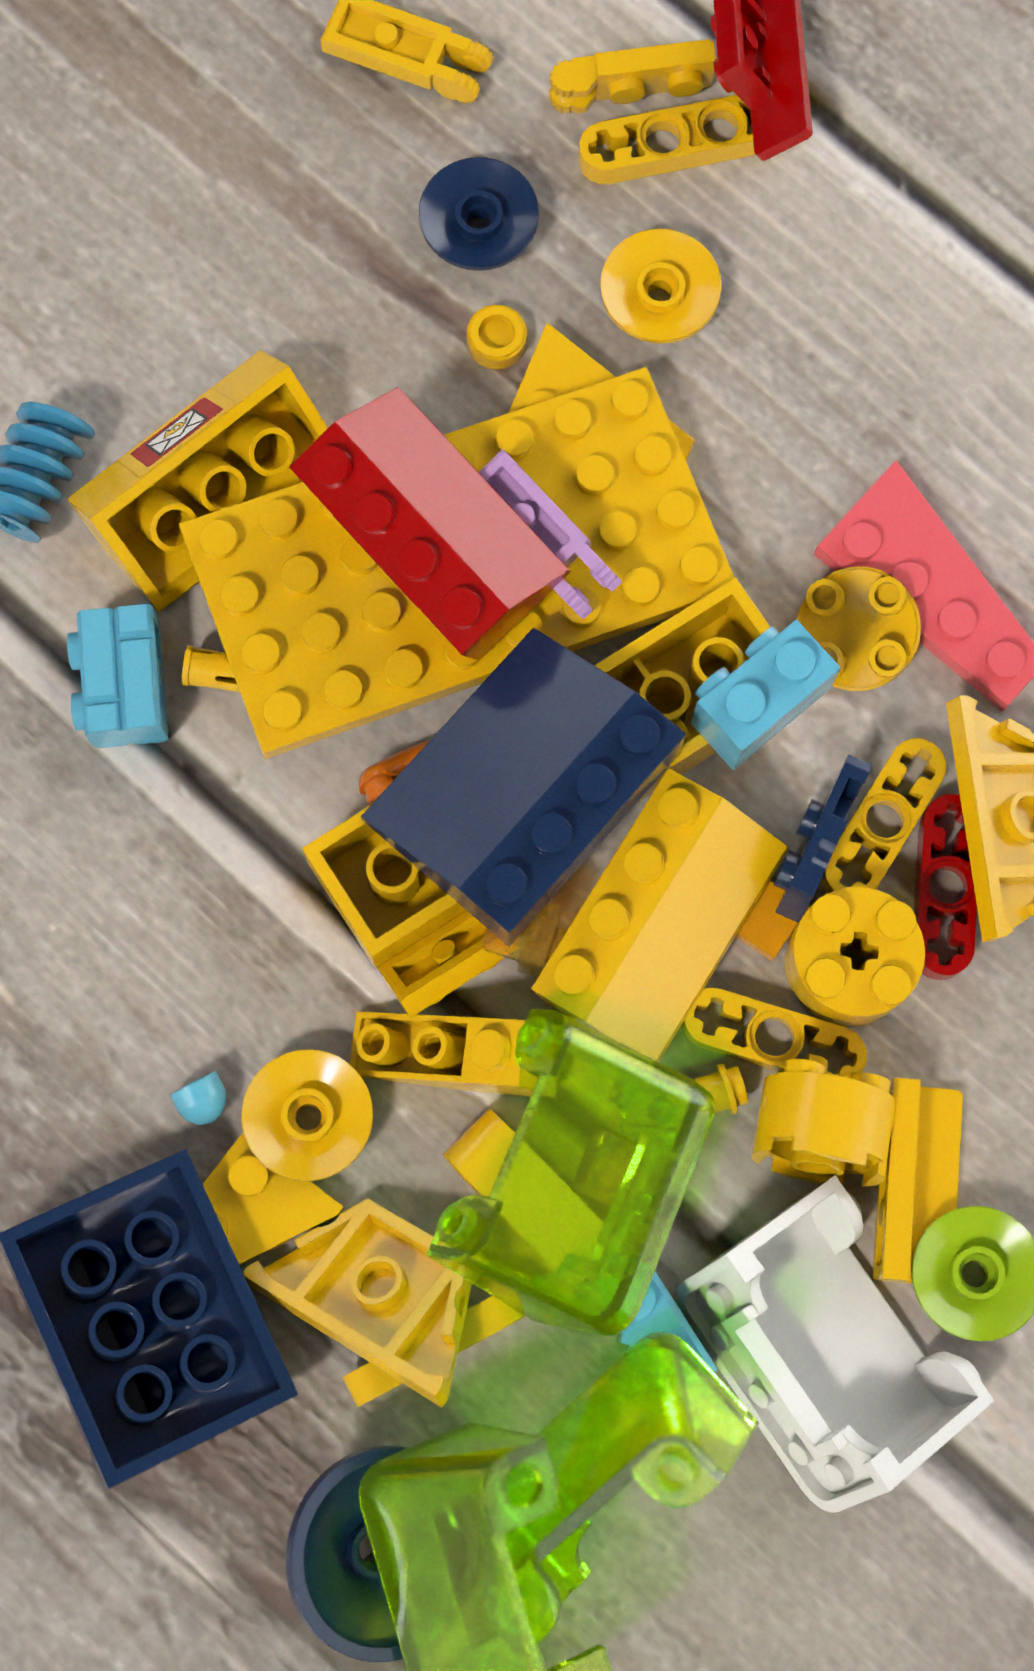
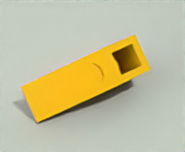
[349,1011,562,1098]

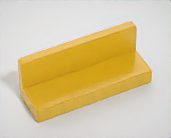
[872,1077,963,1284]

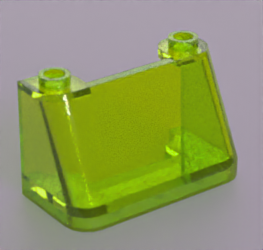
[426,1009,715,1336]
[483,1332,759,1656]

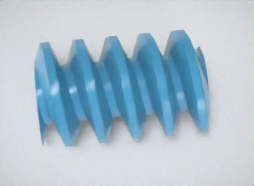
[0,402,95,543]

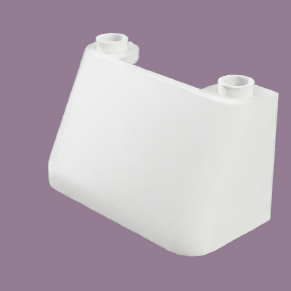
[676,1175,995,1513]

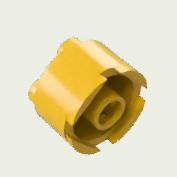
[784,887,925,1027]
[751,1059,896,1187]

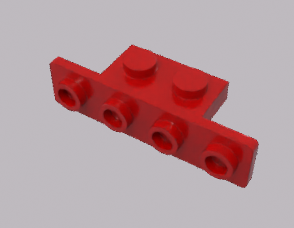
[710,0,813,161]

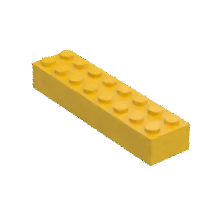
[302,577,770,969]

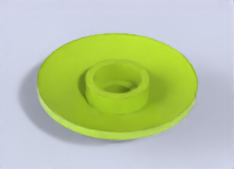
[911,1206,1034,1341]

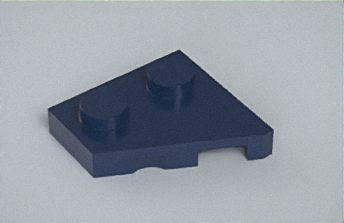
[774,754,872,923]

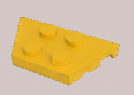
[946,695,1034,942]
[243,1198,475,1408]

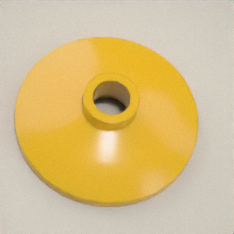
[600,229,721,344]
[241,1049,373,1181]

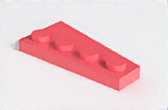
[814,460,1034,712]

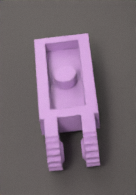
[479,449,622,619]

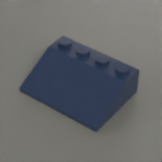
[361,627,686,947]
[0,1149,299,1491]

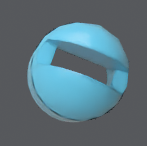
[169,1070,227,1125]

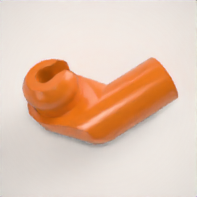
[359,740,430,806]

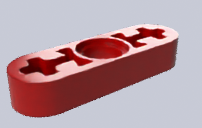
[914,794,977,980]

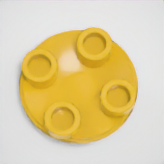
[797,567,921,691]

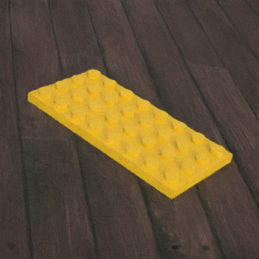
[179,367,735,760]

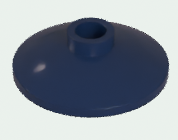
[419,157,539,271]

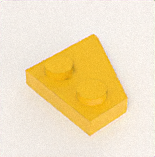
[203,1132,345,1266]

